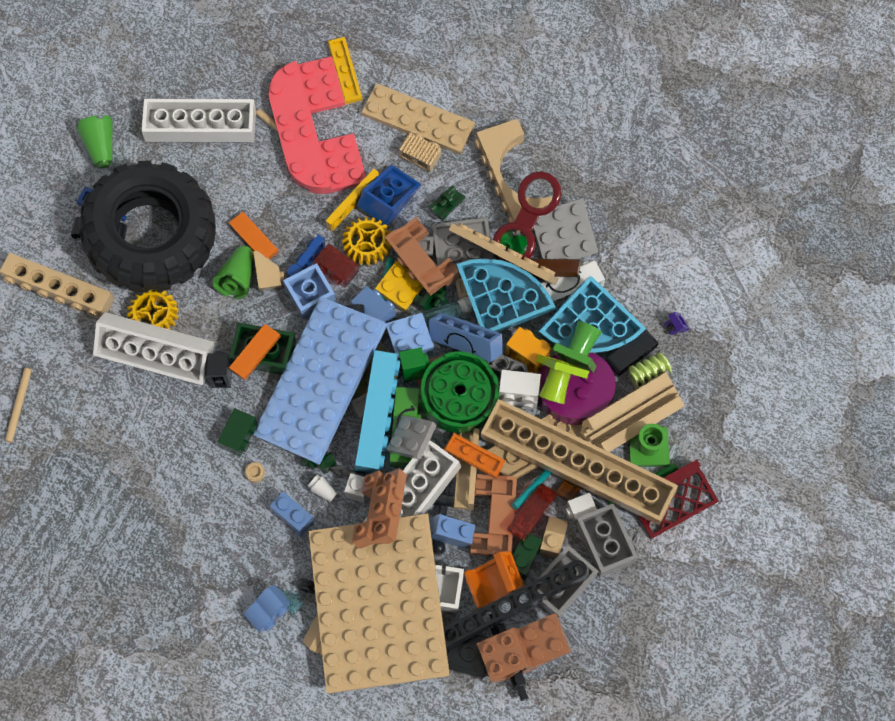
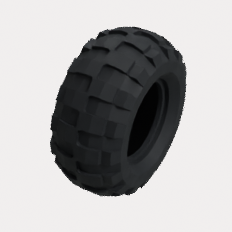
[79,160,216,293]

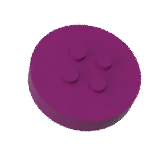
[538,353,616,425]

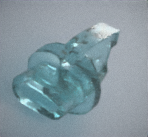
[277,586,304,615]

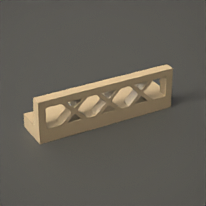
[454,428,480,510]

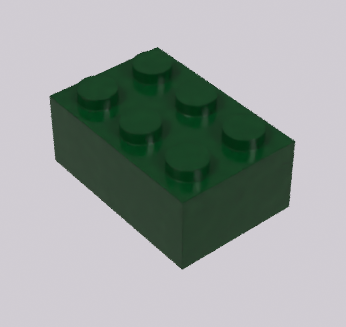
[229,322,296,375]

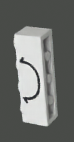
[541,261,605,307]

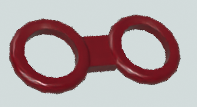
[493,171,562,266]

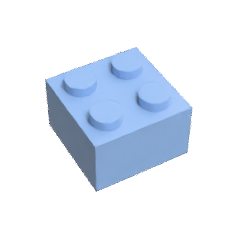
[283,263,336,319]
[386,313,434,360]

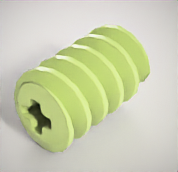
[628,352,672,389]

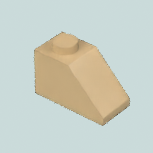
[253,251,285,291]
[539,516,569,559]

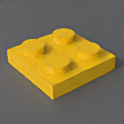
[375,260,423,312]

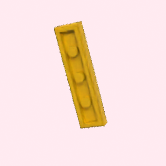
[328,37,363,105]
[325,169,379,232]

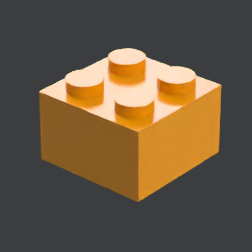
[505,327,551,374]

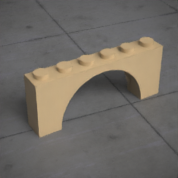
[474,119,552,234]

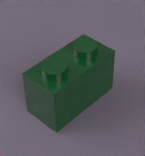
[217,408,258,457]
[513,531,543,581]

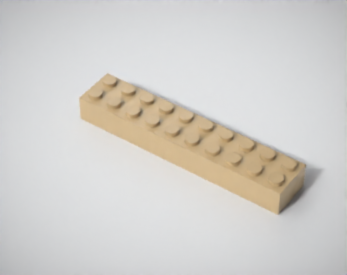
[481,399,678,525]

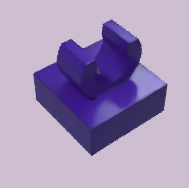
[664,312,690,335]

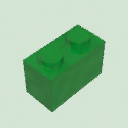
[399,347,429,382]

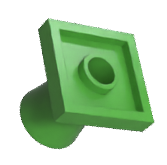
[553,321,602,373]
[628,423,670,467]

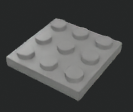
[533,199,598,259]
[432,217,494,270]

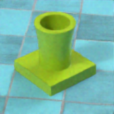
[536,354,589,404]

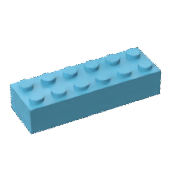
[354,350,401,474]

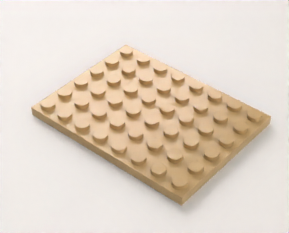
[308,514,450,694]

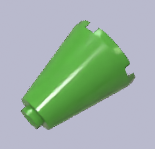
[76,115,113,169]
[212,246,254,299]

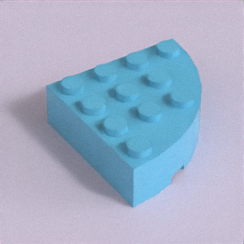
[457,259,557,333]
[535,276,646,353]

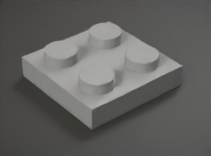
[386,415,437,460]

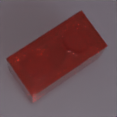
[315,243,359,288]

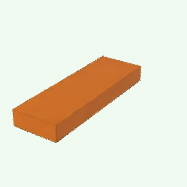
[229,212,279,260]
[229,324,281,381]
[444,433,506,479]

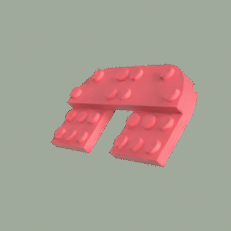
[269,56,366,194]

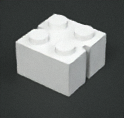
[499,370,541,410]
[435,565,464,614]

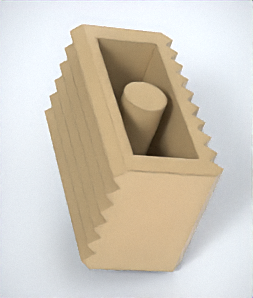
[398,132,441,172]

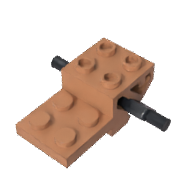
[477,613,572,702]

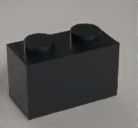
[207,351,232,388]

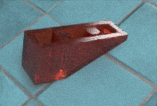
[507,483,558,541]

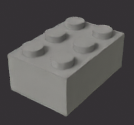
[575,503,638,578]
[537,545,599,619]

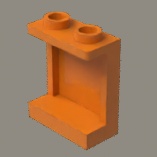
[464,551,524,609]

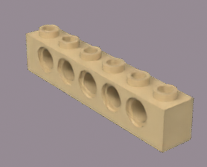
[0,252,115,318]

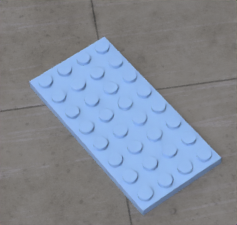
[254,296,388,465]

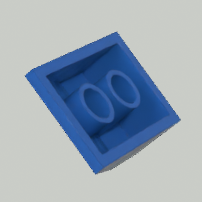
[357,164,421,225]

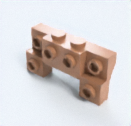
[385,217,461,296]
[352,468,407,549]
[470,474,518,556]

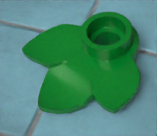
[500,230,527,255]

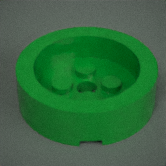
[420,351,499,433]

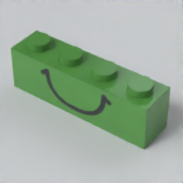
[390,387,421,468]

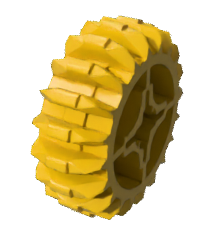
[342,217,392,266]
[127,289,179,330]

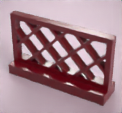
[637,459,719,539]

